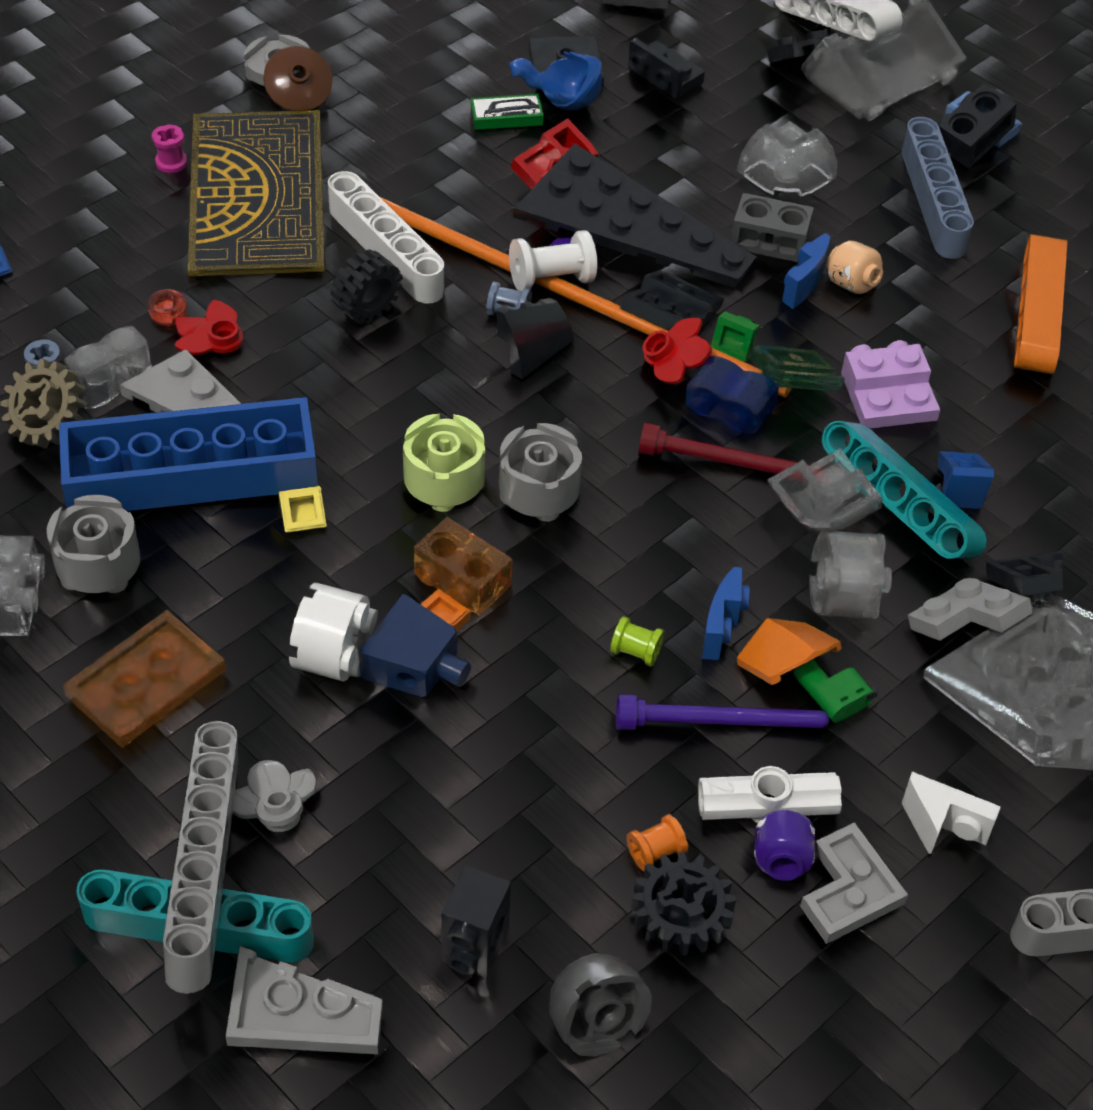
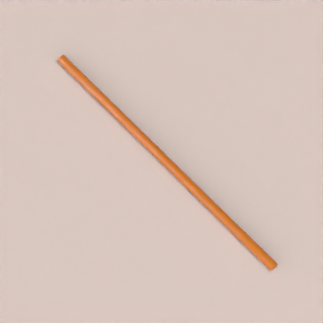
[380,197,792,398]

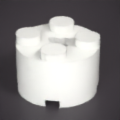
[289,583,378,681]

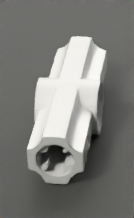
[698,766,842,823]

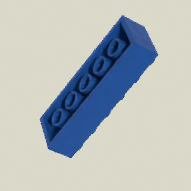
[59,397,318,511]

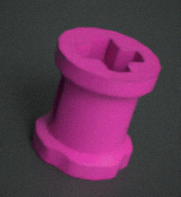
[152,124,188,173]

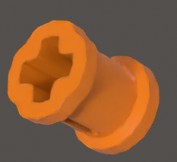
[626,814,688,871]

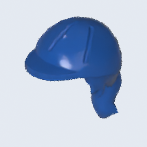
[509,51,602,111]

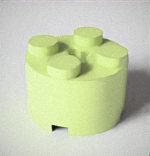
[403,414,485,512]

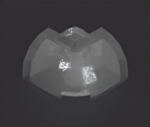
[737,121,837,197]
[768,448,882,534]

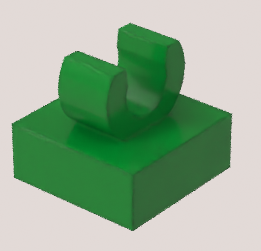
[711,311,759,363]

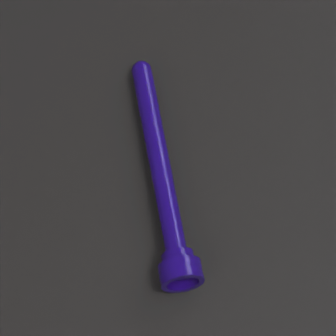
[616,694,829,730]

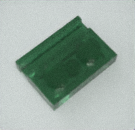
[750,344,845,392]

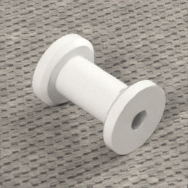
[509,230,597,291]

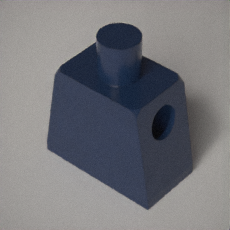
[359,594,471,697]

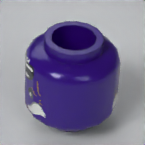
[754,810,815,881]

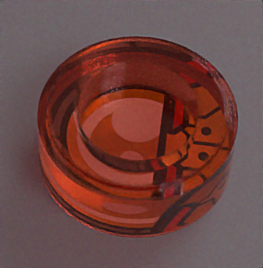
[148,289,187,326]

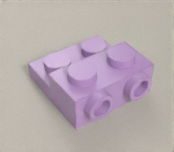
[841,340,940,429]

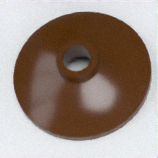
[263,46,333,113]

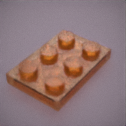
[63,610,226,748]

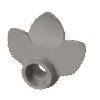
[233,760,317,832]

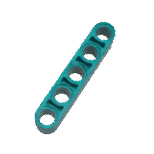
[822,421,987,560]
[76,870,314,963]

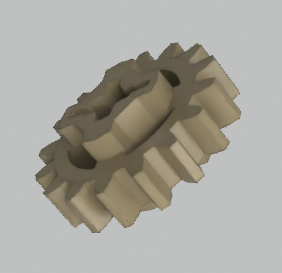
[0,359,87,448]

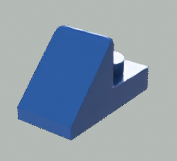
[938,451,994,509]

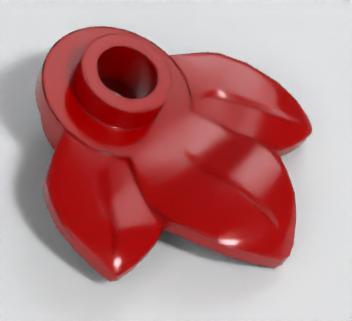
[175,300,244,355]
[642,318,712,384]

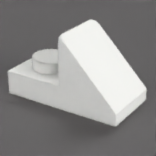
[902,772,1001,854]

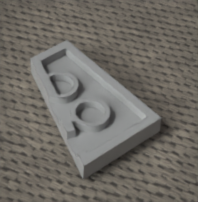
[120,349,241,413]
[226,946,383,1054]

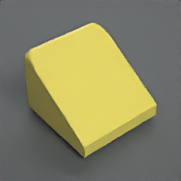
[279,486,327,533]

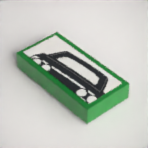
[470,94,543,130]

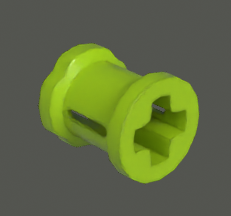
[610,616,665,667]

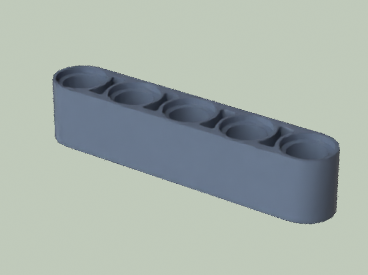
[902,117,974,259]

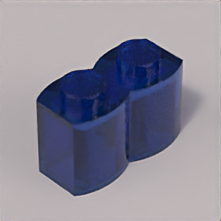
[685,356,779,434]

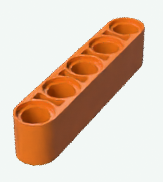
[1014,234,1067,375]

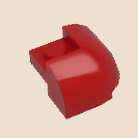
[510,119,599,190]

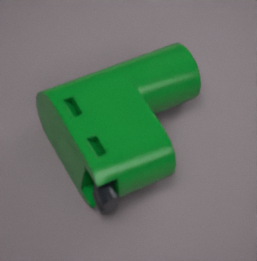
[793,659,878,723]

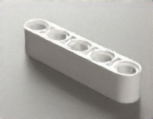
[774,0,903,41]
[328,171,444,303]

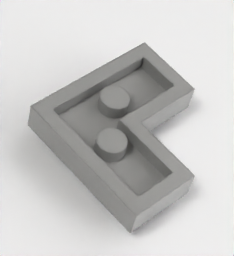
[908,578,1033,641]
[800,823,908,944]

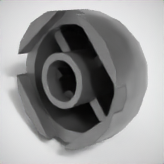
[549,953,652,1057]

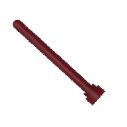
[638,422,830,484]

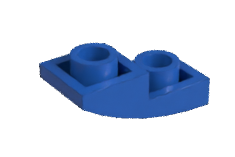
[782,233,831,309]
[702,567,750,660]

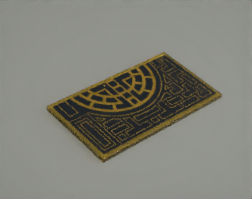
[188,110,324,276]

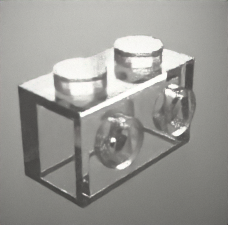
[0,535,45,636]

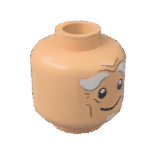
[827,241,883,294]

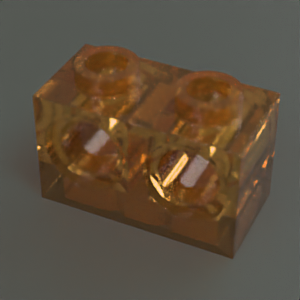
[414,517,512,616]

